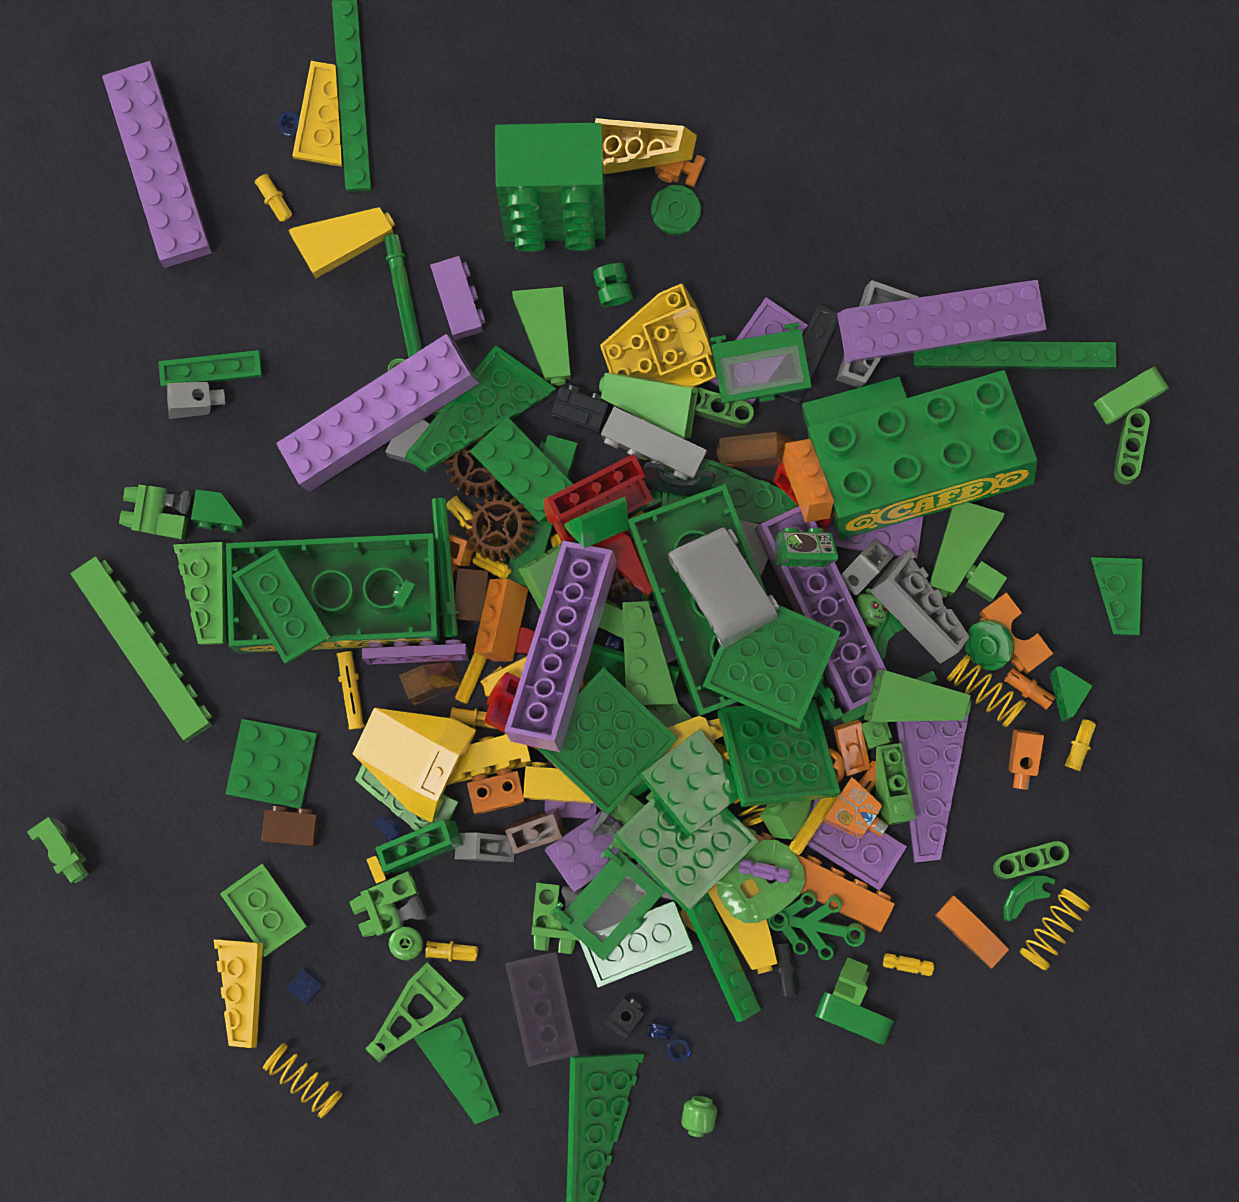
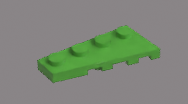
[173,542,226,645]

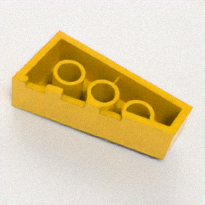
[595,118,697,174]
[447,733,532,785]

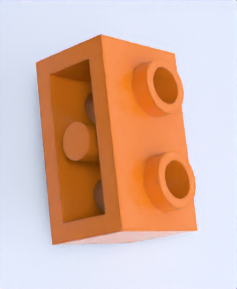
[467,768,525,815]

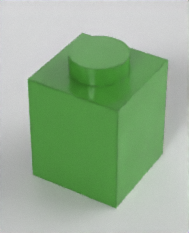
[965,561,1007,602]

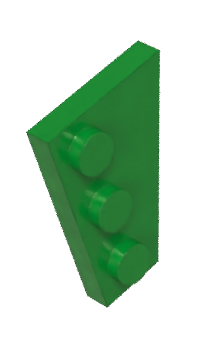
[1091,557,1142,636]

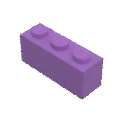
[430,256,485,341]

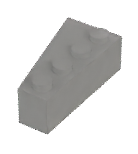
[836,280,919,388]
[601,407,707,481]
[870,549,969,663]

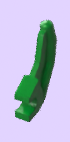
[870,611,905,660]
[1003,876,1055,921]

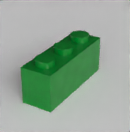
[376,819,463,873]

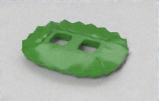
[716,840,805,923]

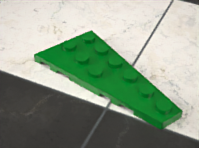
[405,345,556,472]
[662,458,798,524]
[567,1052,644,1202]

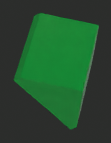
[564,497,629,549]
[1049,666,1092,723]

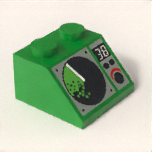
[775,528,838,567]

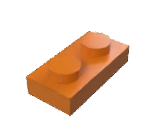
[834,719,870,776]

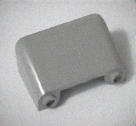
[668,527,779,650]

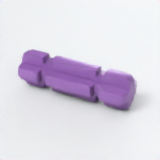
[739,859,790,883]

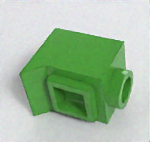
[861,721,894,751]
[833,957,870,1006]

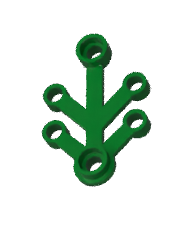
[767,890,866,960]

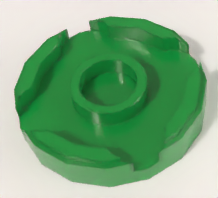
[651,185,701,235]
[965,619,1015,670]

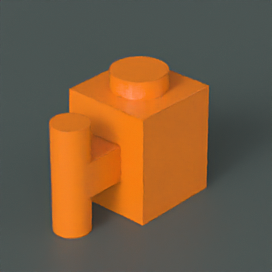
[655,155,706,187]
[449,534,475,580]

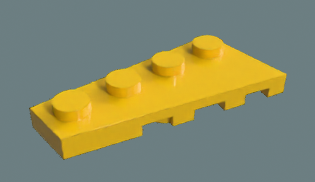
[292,61,342,167]
[214,939,263,1048]

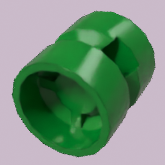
[593,263,633,307]

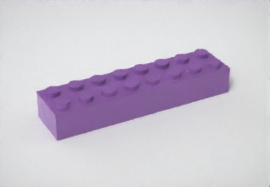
[102,61,212,268]
[837,280,1046,363]
[276,334,479,492]
[755,506,887,713]
[505,541,617,752]

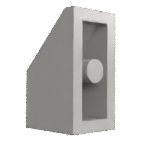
[455,833,514,862]

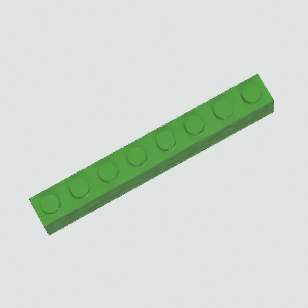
[70,556,212,742]

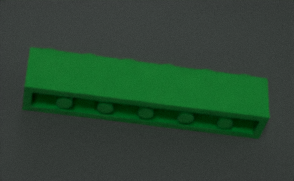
[504,435,578,590]

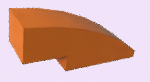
[935,896,1009,969]

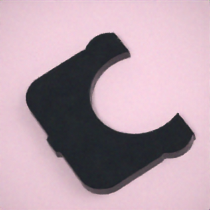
[644,462,716,497]

